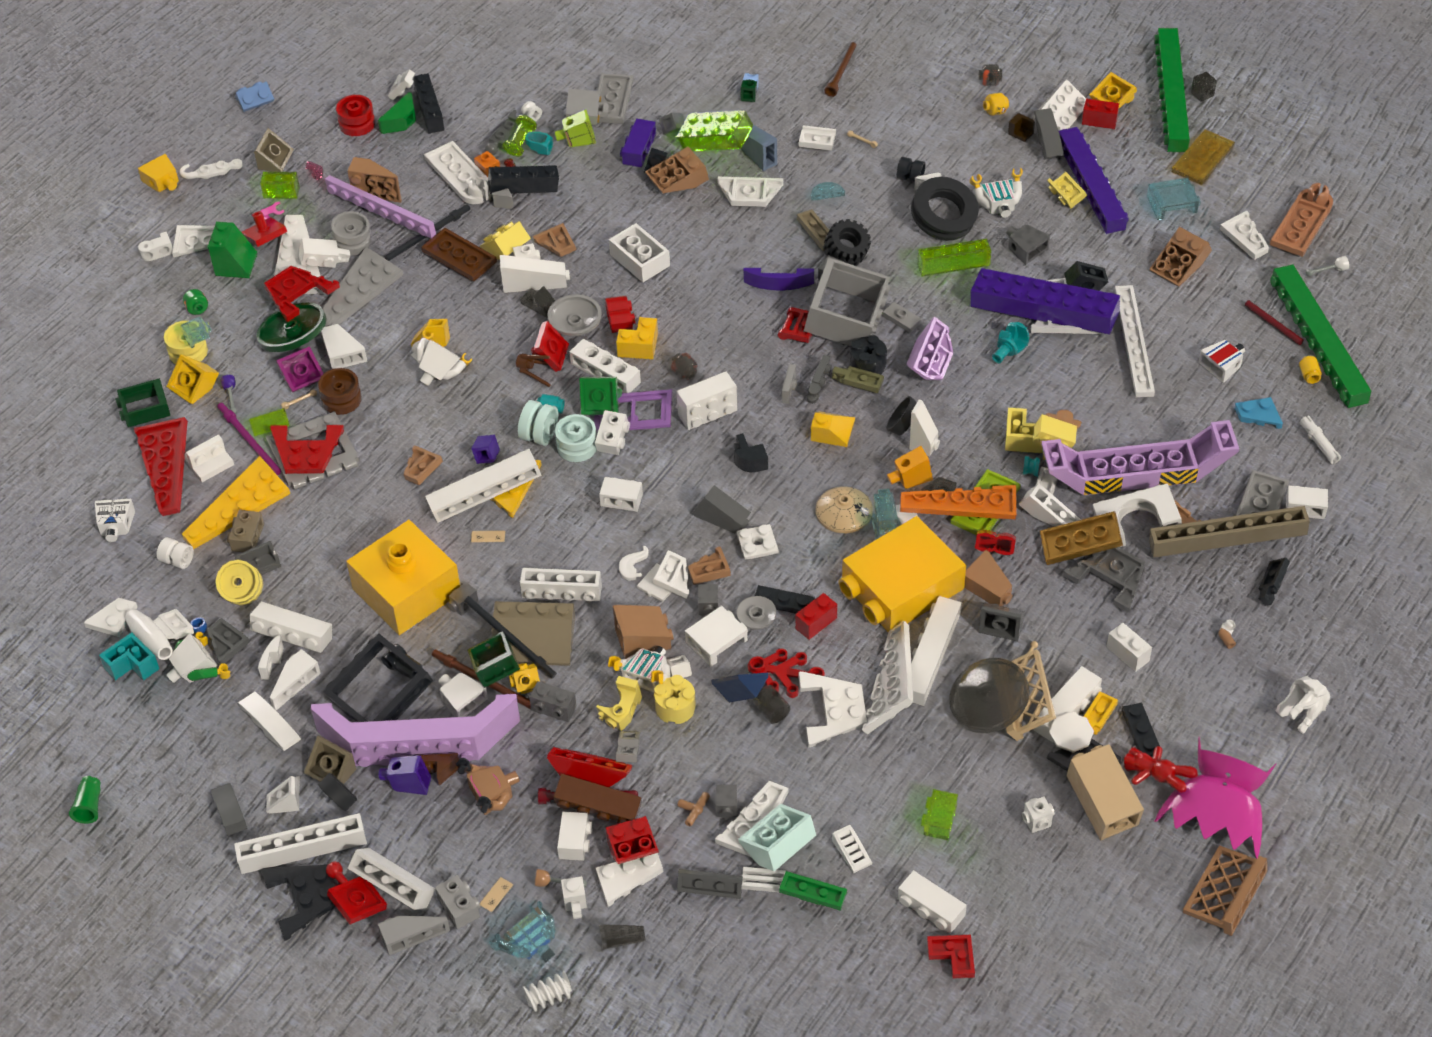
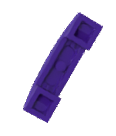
[743,268,814,291]

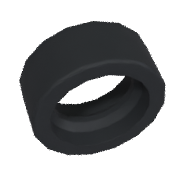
[318,773,357,811]

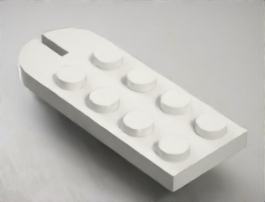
[424,141,492,204]

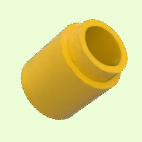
[1299,356,1322,384]

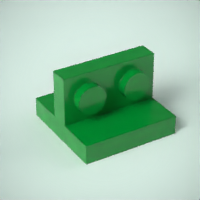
[579,377,622,415]

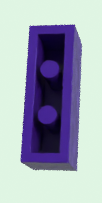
[620,118,656,168]

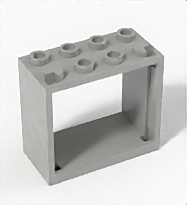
[804,257,891,346]

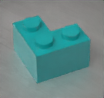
[99,632,160,681]

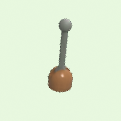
[535,869,587,887]

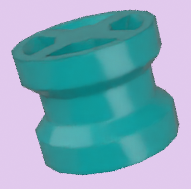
[1023,456,1040,476]

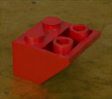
[606,816,659,864]

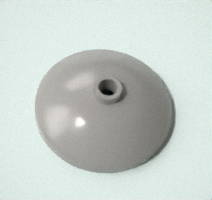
[548,294,602,336]

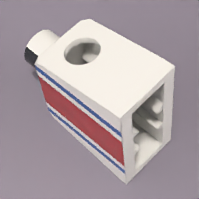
[1199,340,1245,383]

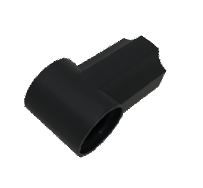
[381,644,422,679]

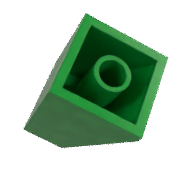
[208,221,258,278]

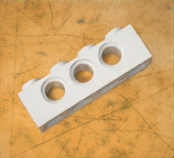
[570,339,641,393]

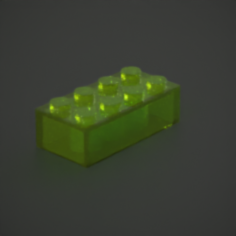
[676,110,753,151]

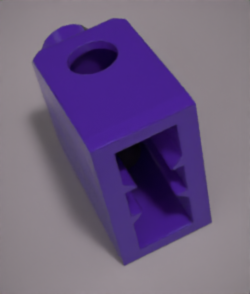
[379,755,431,795]

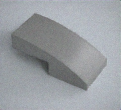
[616,731,640,763]

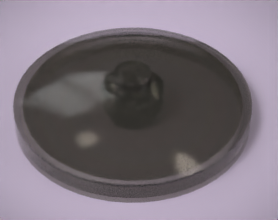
[949,658,1030,733]

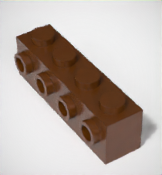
[554,774,642,824]

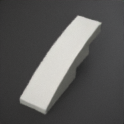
[238,692,301,751]

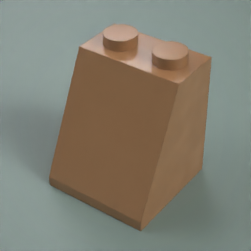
[613,605,674,659]

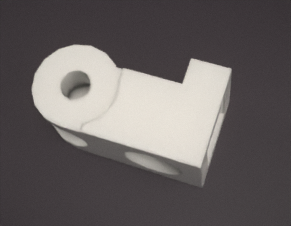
[138,232,173,261]

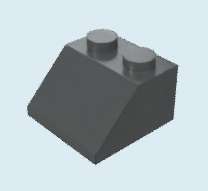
[979,603,1025,642]

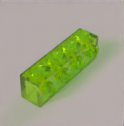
[917,239,991,277]

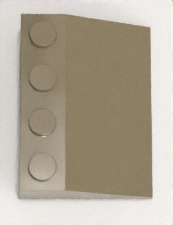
[490,601,575,666]

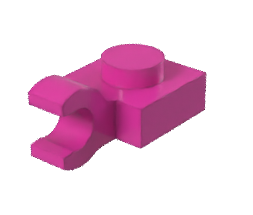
[251,201,285,220]

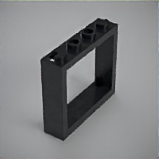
[323,633,433,722]

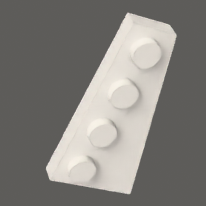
[715,781,788,857]

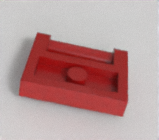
[778,307,812,343]

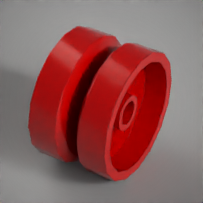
[336,95,375,136]

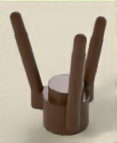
[516,353,551,387]

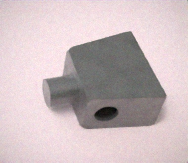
[1006,225,1050,265]

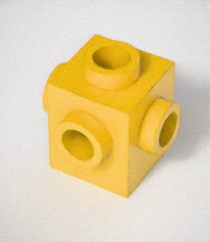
[509,663,540,694]

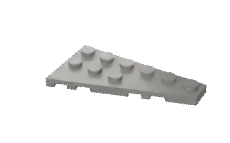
[322,247,403,327]

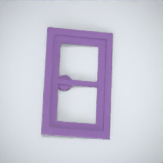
[594,389,672,433]

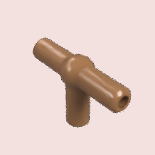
[677,792,710,827]

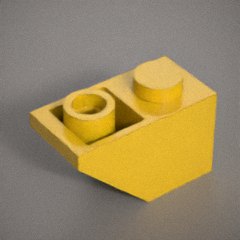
[411,319,450,347]

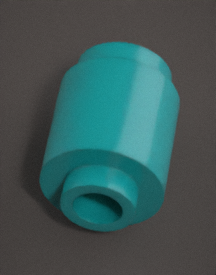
[537,394,565,414]

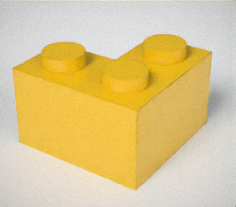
[616,317,658,359]

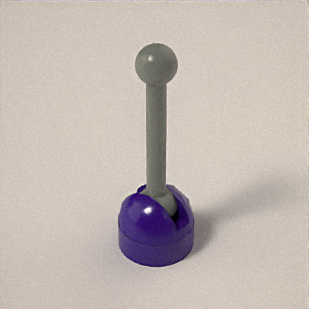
[220,375,237,413]

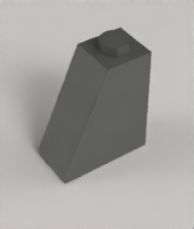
[692,485,751,533]

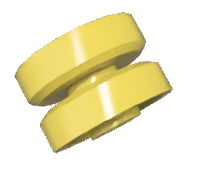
[164,321,208,364]
[216,560,263,606]

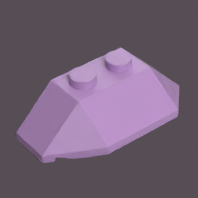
[906,317,953,380]

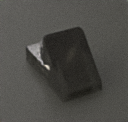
[520,286,555,318]

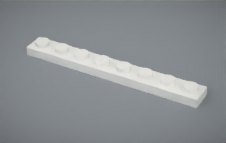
[1114,285,1155,397]

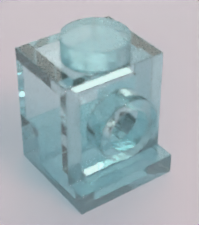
[181,316,212,348]

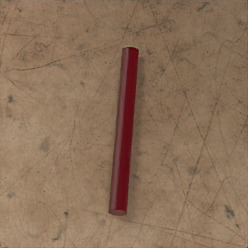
[1245,300,1304,345]

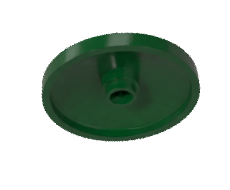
[256,302,327,352]

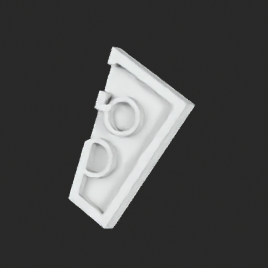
[172,225,215,257]

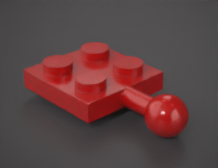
[326,861,387,925]

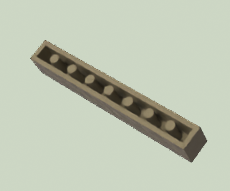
[1149,506,1310,558]

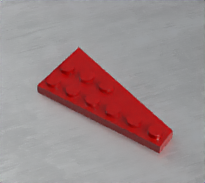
[134,417,188,516]

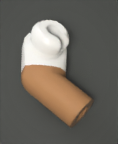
[1218,619,1236,649]

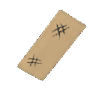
[471,530,505,542]
[480,877,513,912]

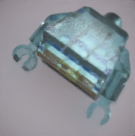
[489,901,556,963]

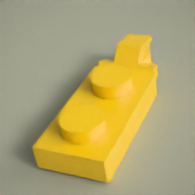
[1083,691,1118,735]

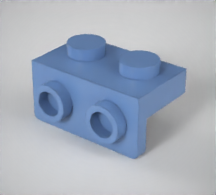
[235,81,274,112]

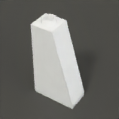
[500,255,570,293]

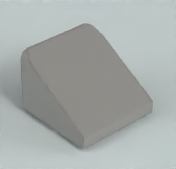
[492,189,513,209]

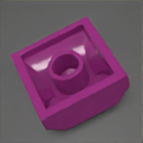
[276,346,324,393]

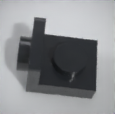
[644,148,668,174]

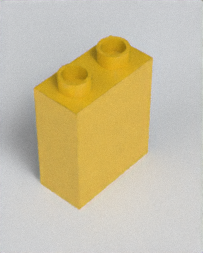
[838,516,966,632]

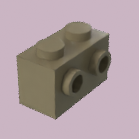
[227,510,264,552]

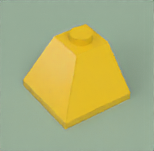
[166,354,219,404]
[811,411,855,447]

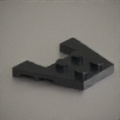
[261,864,336,941]

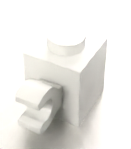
[561,876,587,919]

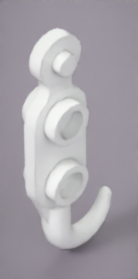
[180,159,243,179]

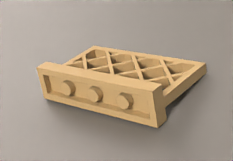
[991,649,1056,741]

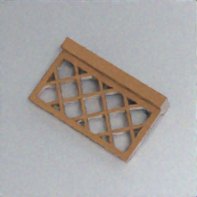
[1183,845,1268,936]

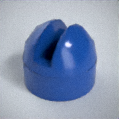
[190,617,207,634]

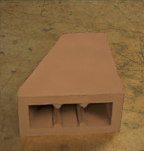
[964,550,1013,606]

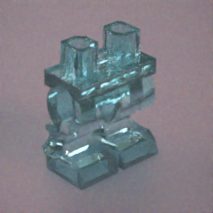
[871,489,898,540]

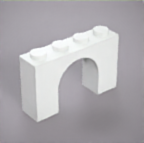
[1093,483,1182,547]

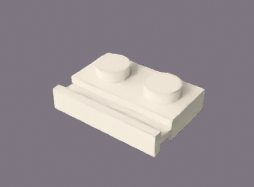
[799,125,836,151]

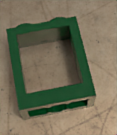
[115,378,171,428]
[467,631,520,688]

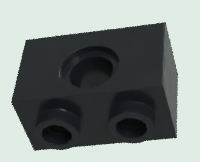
[1064,261,1109,291]

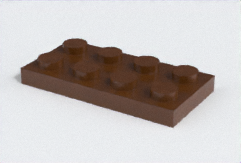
[421,228,497,282]

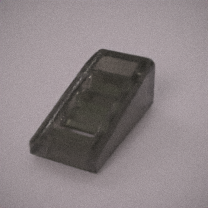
[599,925,645,949]

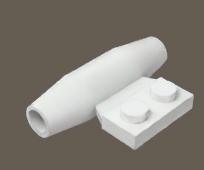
[125,609,194,660]

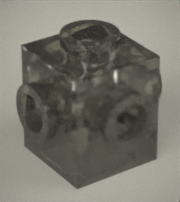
[1191,71,1217,102]

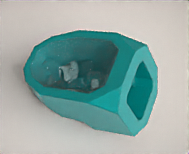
[524,132,553,155]

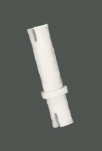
[1300,416,1341,464]

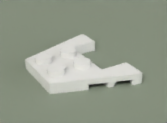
[798,672,867,748]

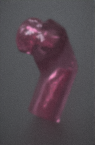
[306,161,323,180]

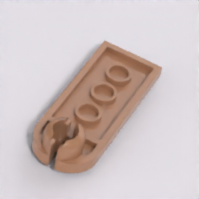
[1270,183,1333,257]

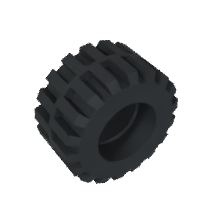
[823,219,871,266]

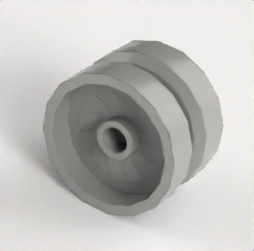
[331,211,371,256]

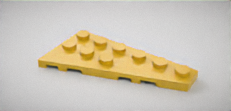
[182,456,290,549]

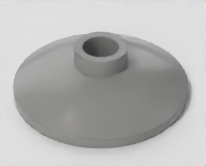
[737,596,776,629]

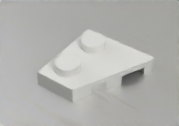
[652,550,689,599]
[84,598,137,637]

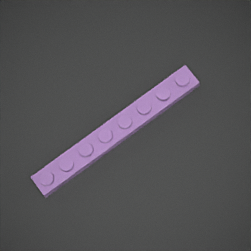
[325,175,436,238]

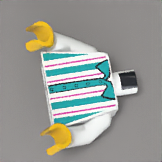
[970,168,1023,218]
[608,646,671,692]

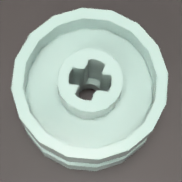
[518,400,558,446]
[555,414,597,462]

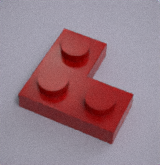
[927,934,975,979]

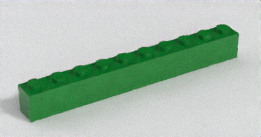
[1154,28,1190,152]
[1270,264,1372,408]

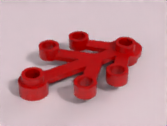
[748,648,825,698]

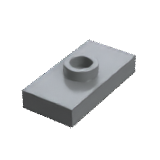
[882,302,922,333]
[782,364,797,404]

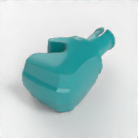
[992,322,1029,364]

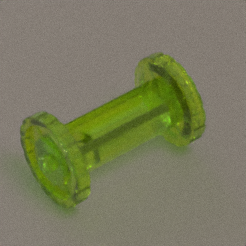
[502,115,537,157]

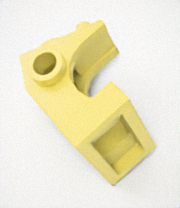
[596,676,642,731]

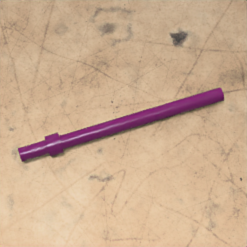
[217,403,281,475]

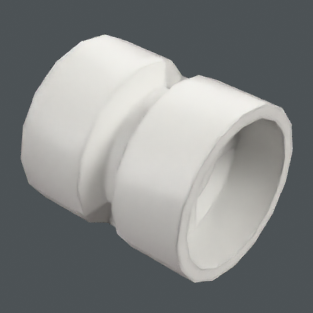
[157,537,194,569]

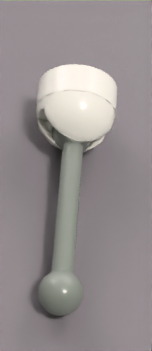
[1306,256,1349,276]

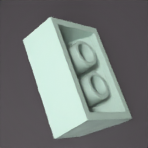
[738,804,816,871]

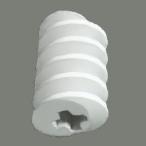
[522,971,572,1012]

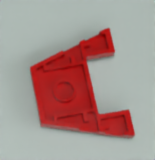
[264,266,340,322]
[270,425,344,474]

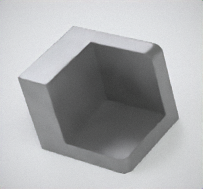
[659,113,687,135]

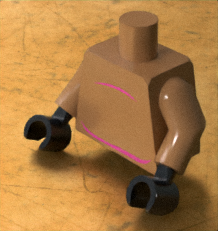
[456,758,520,815]

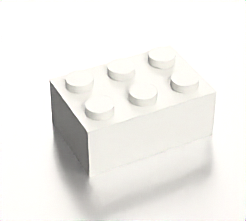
[609,223,670,282]
[677,371,737,430]

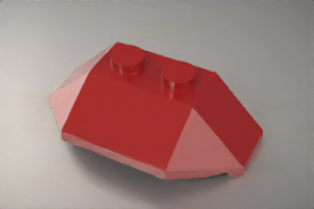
[547,747,632,787]

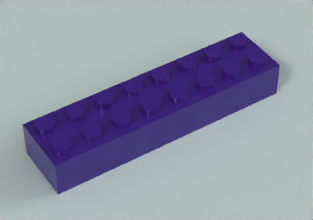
[970,268,1120,335]

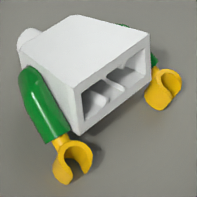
[166,632,230,683]

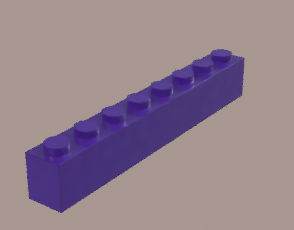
[1059,127,1129,234]

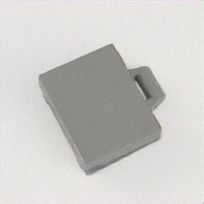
[566,89,609,125]

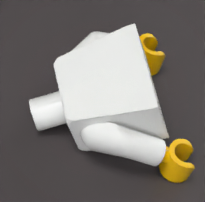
[416,330,472,386]

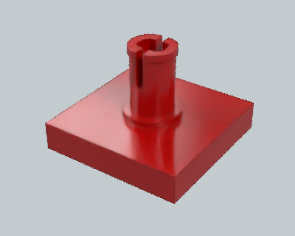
[242,211,287,247]
[531,321,569,372]

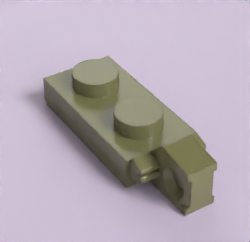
[832,366,884,393]

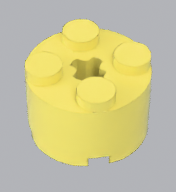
[654,675,696,724]

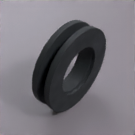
[911,177,979,240]

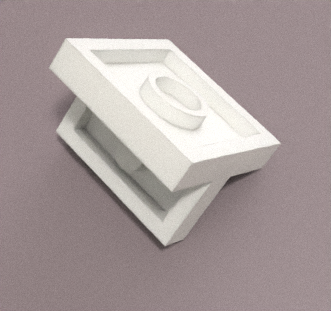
[184,435,234,482]

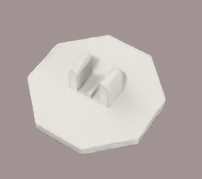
[1049,712,1094,752]

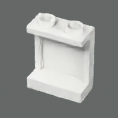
[685,606,748,667]

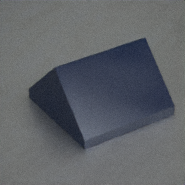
[711,673,769,703]

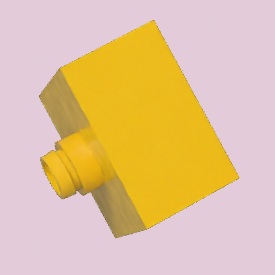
[346,520,460,636]

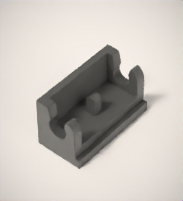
[235,541,281,576]

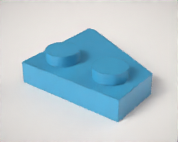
[1235,397,1283,429]

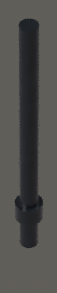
[384,204,471,261]
[464,596,557,679]

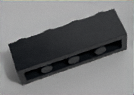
[413,73,445,134]
[488,165,559,194]

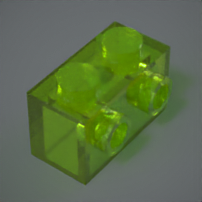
[260,172,300,199]
[921,789,958,840]

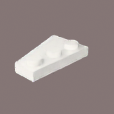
[1220,211,1269,260]
[596,853,663,907]

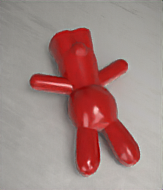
[1124,746,1198,793]

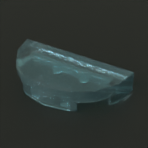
[811,182,845,201]

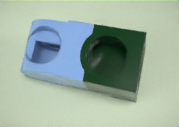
[740,73,759,102]

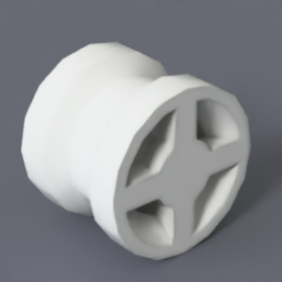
[521,101,542,122]

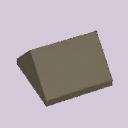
[254,128,294,173]
[304,735,356,784]

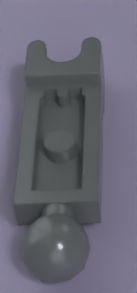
[485,110,528,155]

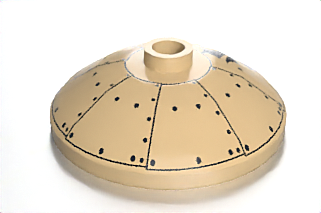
[815,487,873,533]

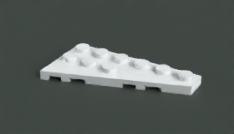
[274,215,325,294]
[862,621,913,734]

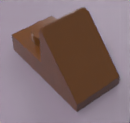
[420,753,460,785]

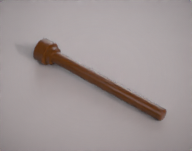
[824,42,857,97]

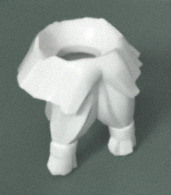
[1275,676,1330,734]

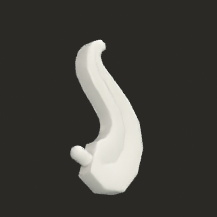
[619,546,649,581]

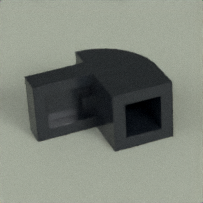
[734,433,768,473]

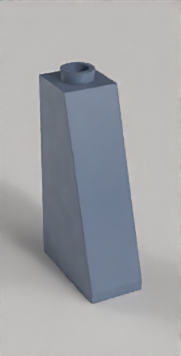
[729,118,777,171]

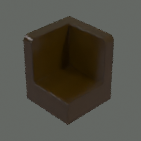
[1008,113,1035,142]

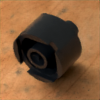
[850,335,887,375]

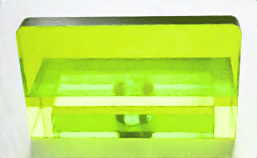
[247,408,290,437]

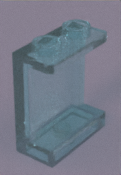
[1147,178,1201,220]

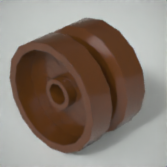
[318,368,362,415]

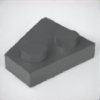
[207,618,250,665]

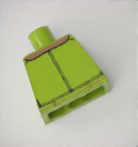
[555,109,596,147]

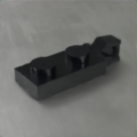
[1258,557,1290,606]

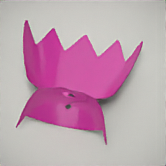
[1154,737,1277,859]

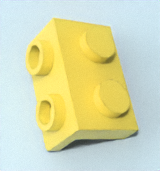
[1047,172,1087,208]

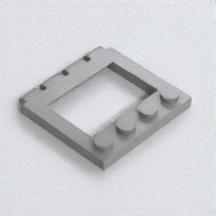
[265,412,359,490]

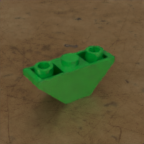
[378,92,416,134]

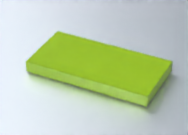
[951,469,1021,535]

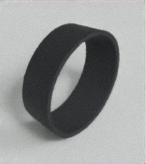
[886,396,917,436]

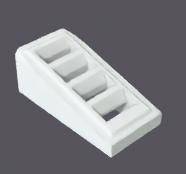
[832,825,872,873]

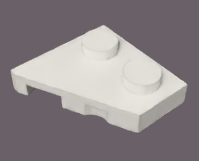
[388,69,415,100]

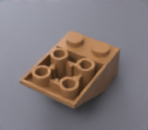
[645,147,709,193]
[348,157,402,202]
[1149,226,1212,287]

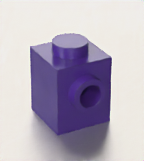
[471,434,500,464]

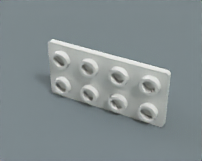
[1032,80,1086,131]

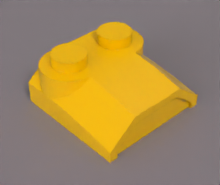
[1089,72,1137,108]

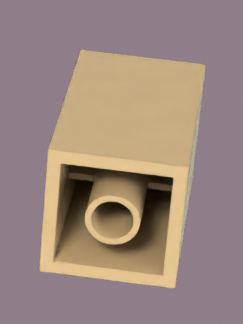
[1066,744,1144,841]

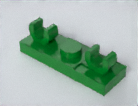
[779,871,847,911]

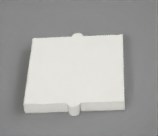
[637,563,672,602]

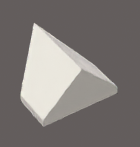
[266,776,300,813]

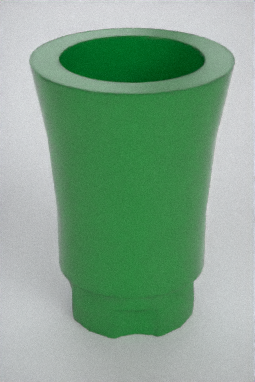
[69,776,101,824]

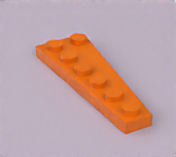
[900,485,1016,520]

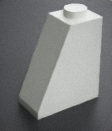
[321,324,367,369]

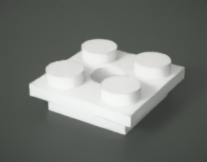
[736,524,779,560]

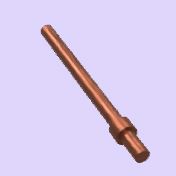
[432,649,531,709]

